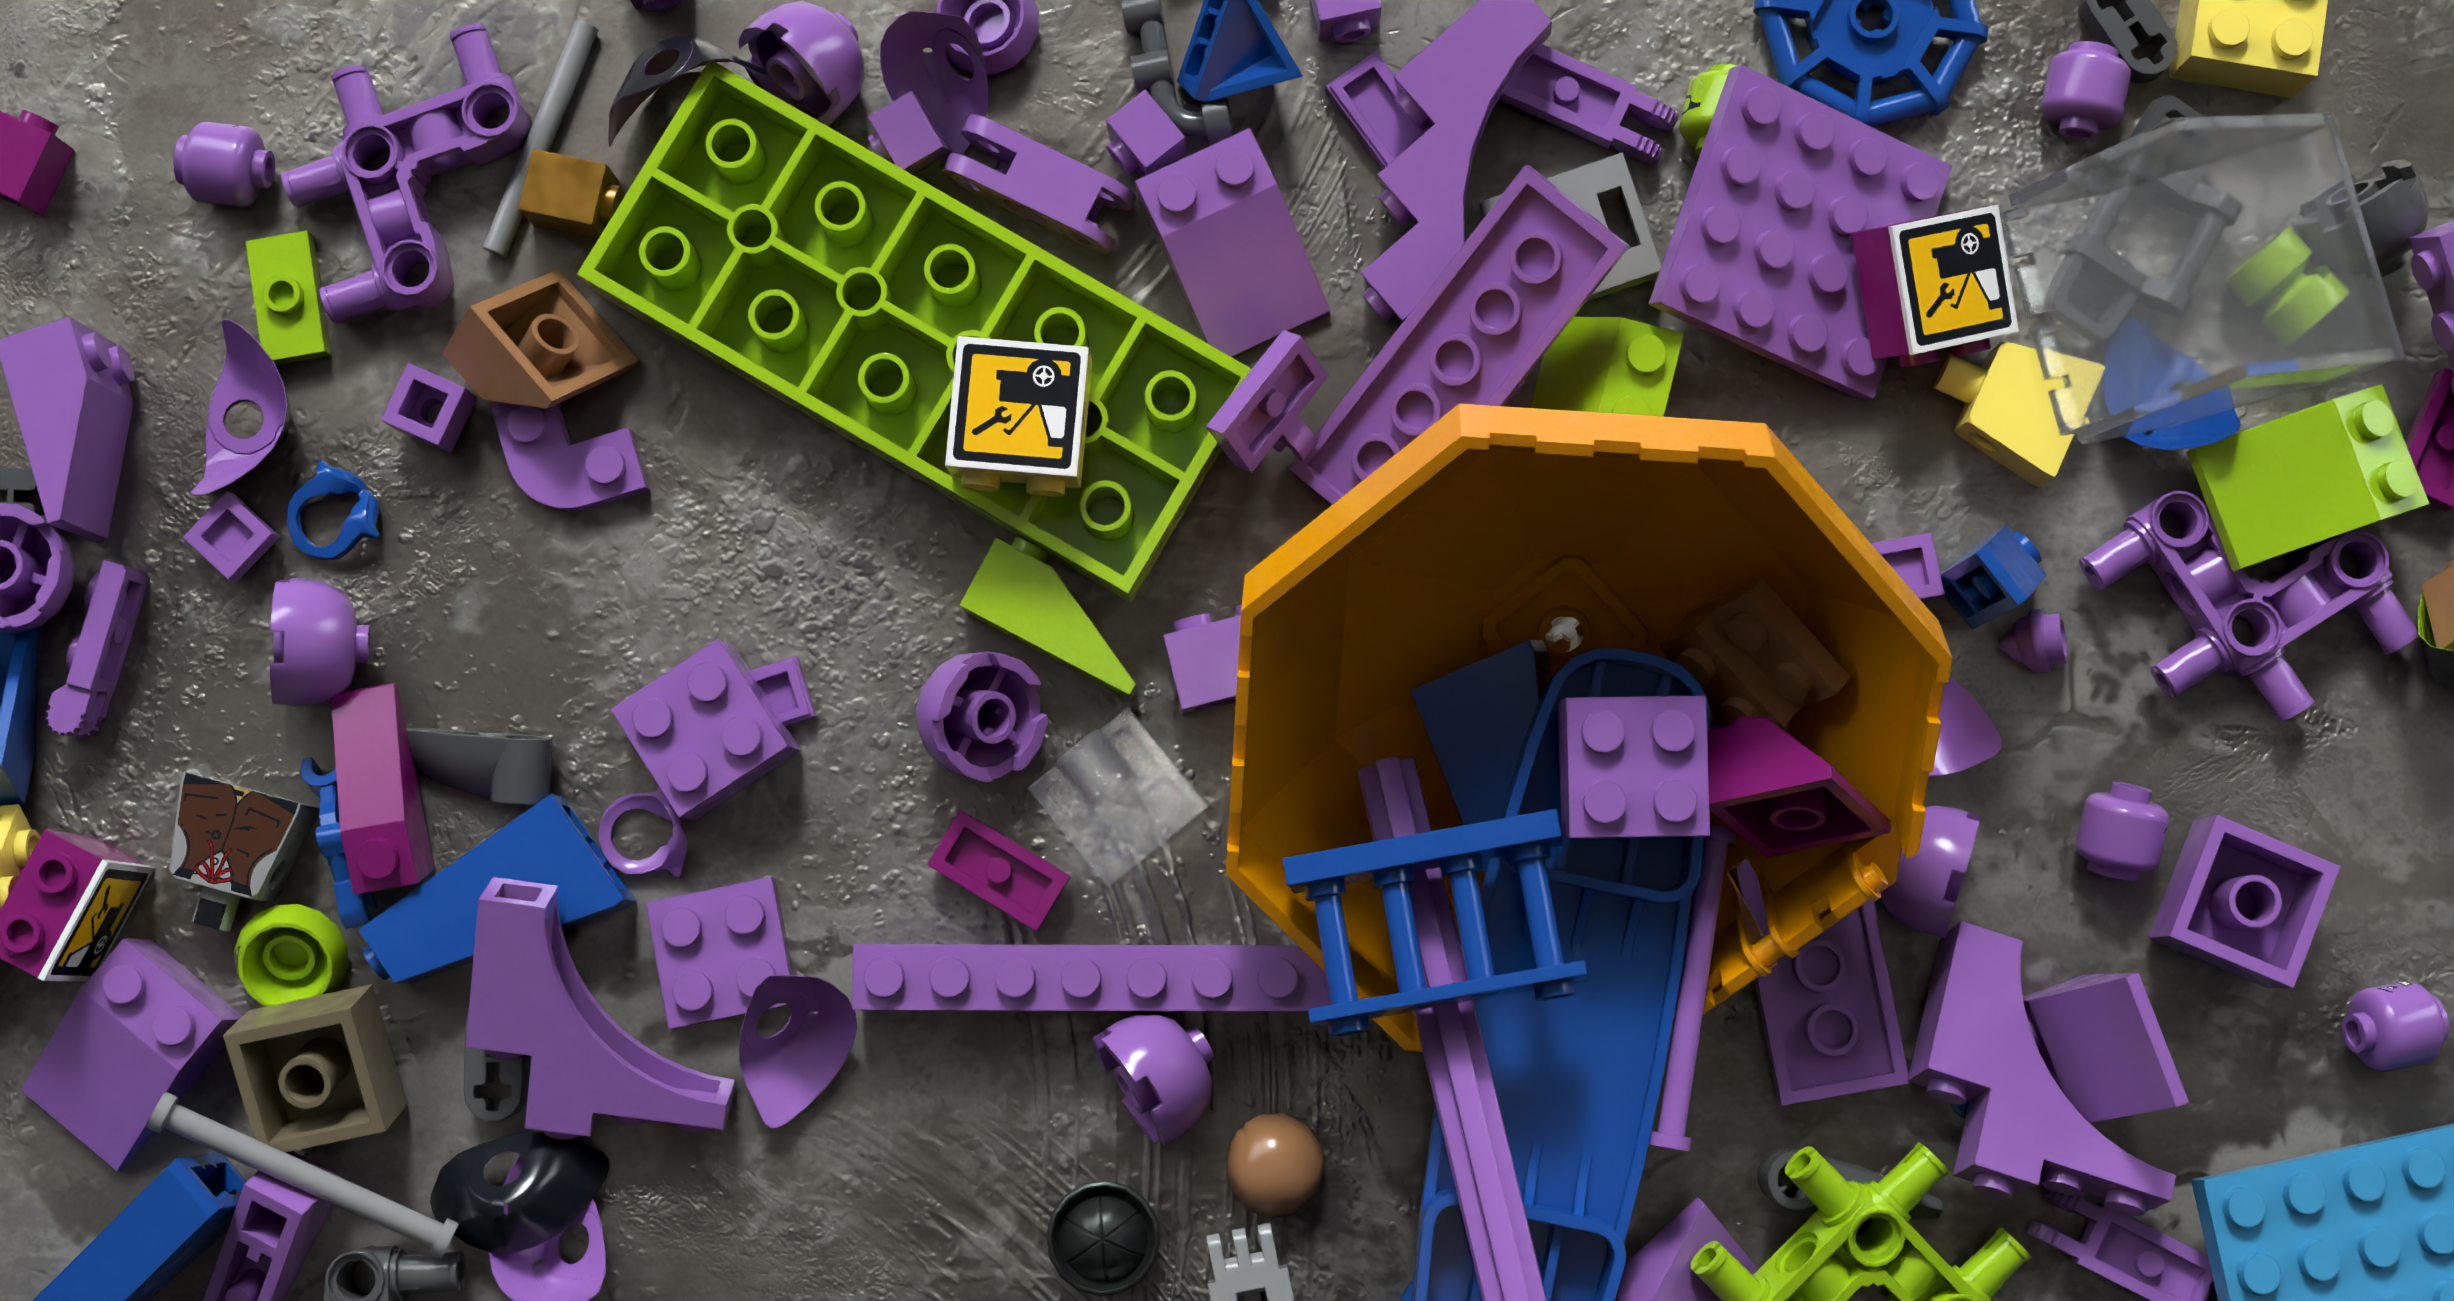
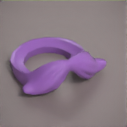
[598,787,688,877]

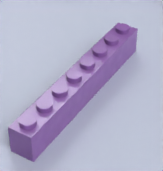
[852,944,1331,1011]

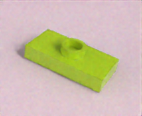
[245,230,331,365]

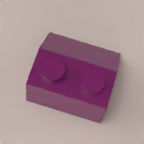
[1707,717,1891,858]

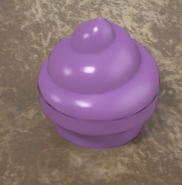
[1999,609,2068,673]

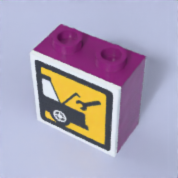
[1852,205,2019,367]
[0,830,155,982]

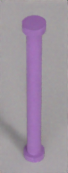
[1649,824,1737,1151]

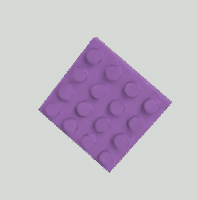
[1648,64,1952,401]

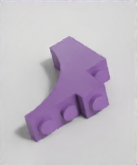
[466,877,735,1140]
[1907,921,2176,1216]

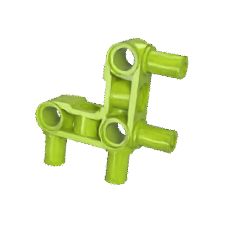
[1690,1142,2032,1301]

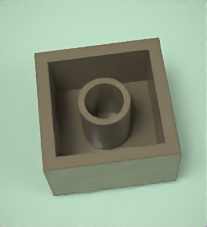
[223,984,407,1152]

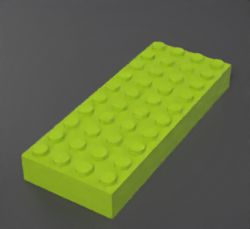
[577,61,1251,603]

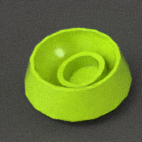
[234,904,349,1006]

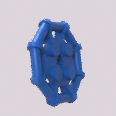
[1753,0,1989,127]

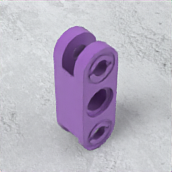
[941,114,1137,255]

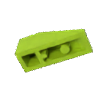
[960,537,1138,701]

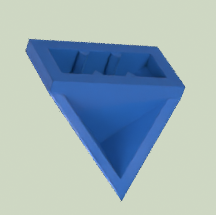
[1177,0,1303,102]

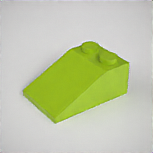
[2186,384,2429,572]

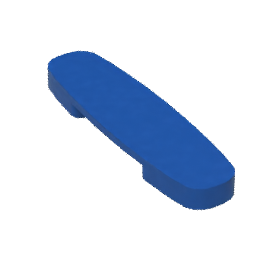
[1411,648,1711,1301]

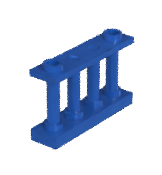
[1282,809,1588,1037]

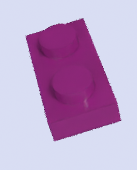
[2405,367,2454,512]
[927,810,1071,932]

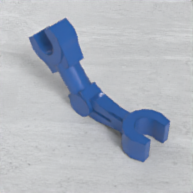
[300,757,378,930]

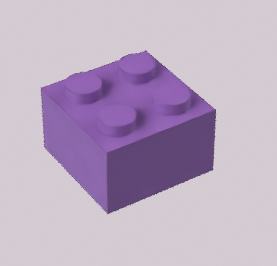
[610,638,802,821]
[1558,696,1710,839]
[2148,815,2341,988]

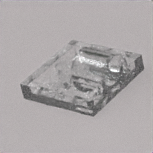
[1027,707,1208,888]

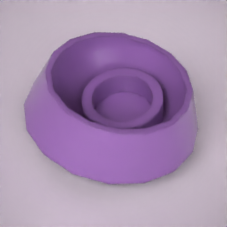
[934,0,1039,75]

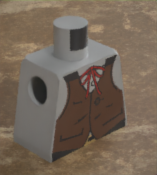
[169,772,320,932]

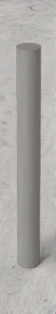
[482,20,598,258]

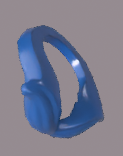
[287,461,380,560]

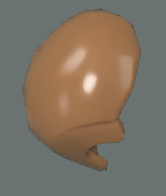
[1226,1113,1324,1218]

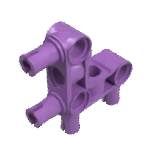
[281,23,532,324]
[2079,491,2419,722]

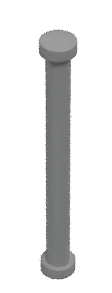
[147,1092,459,1259]

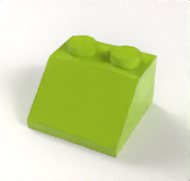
[1530,316,1684,417]

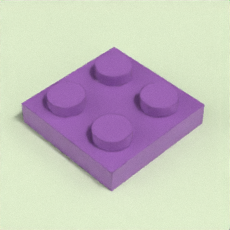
[645,877,793,1029]

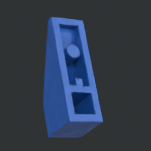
[1940,525,2047,630]

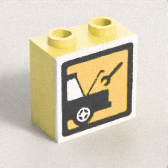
[945,336,1093,497]

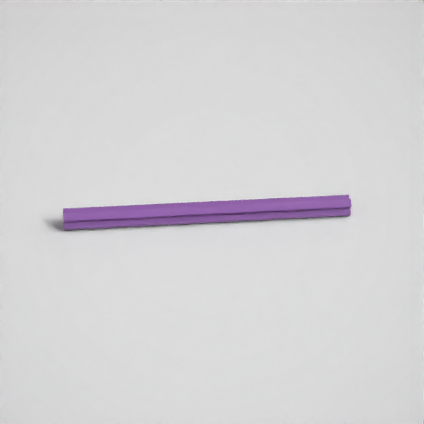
[1357,756,1547,1301]

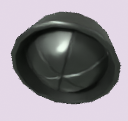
[1046,1180,1160,1297]

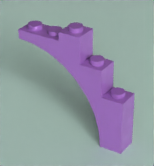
[1361,0,1552,404]

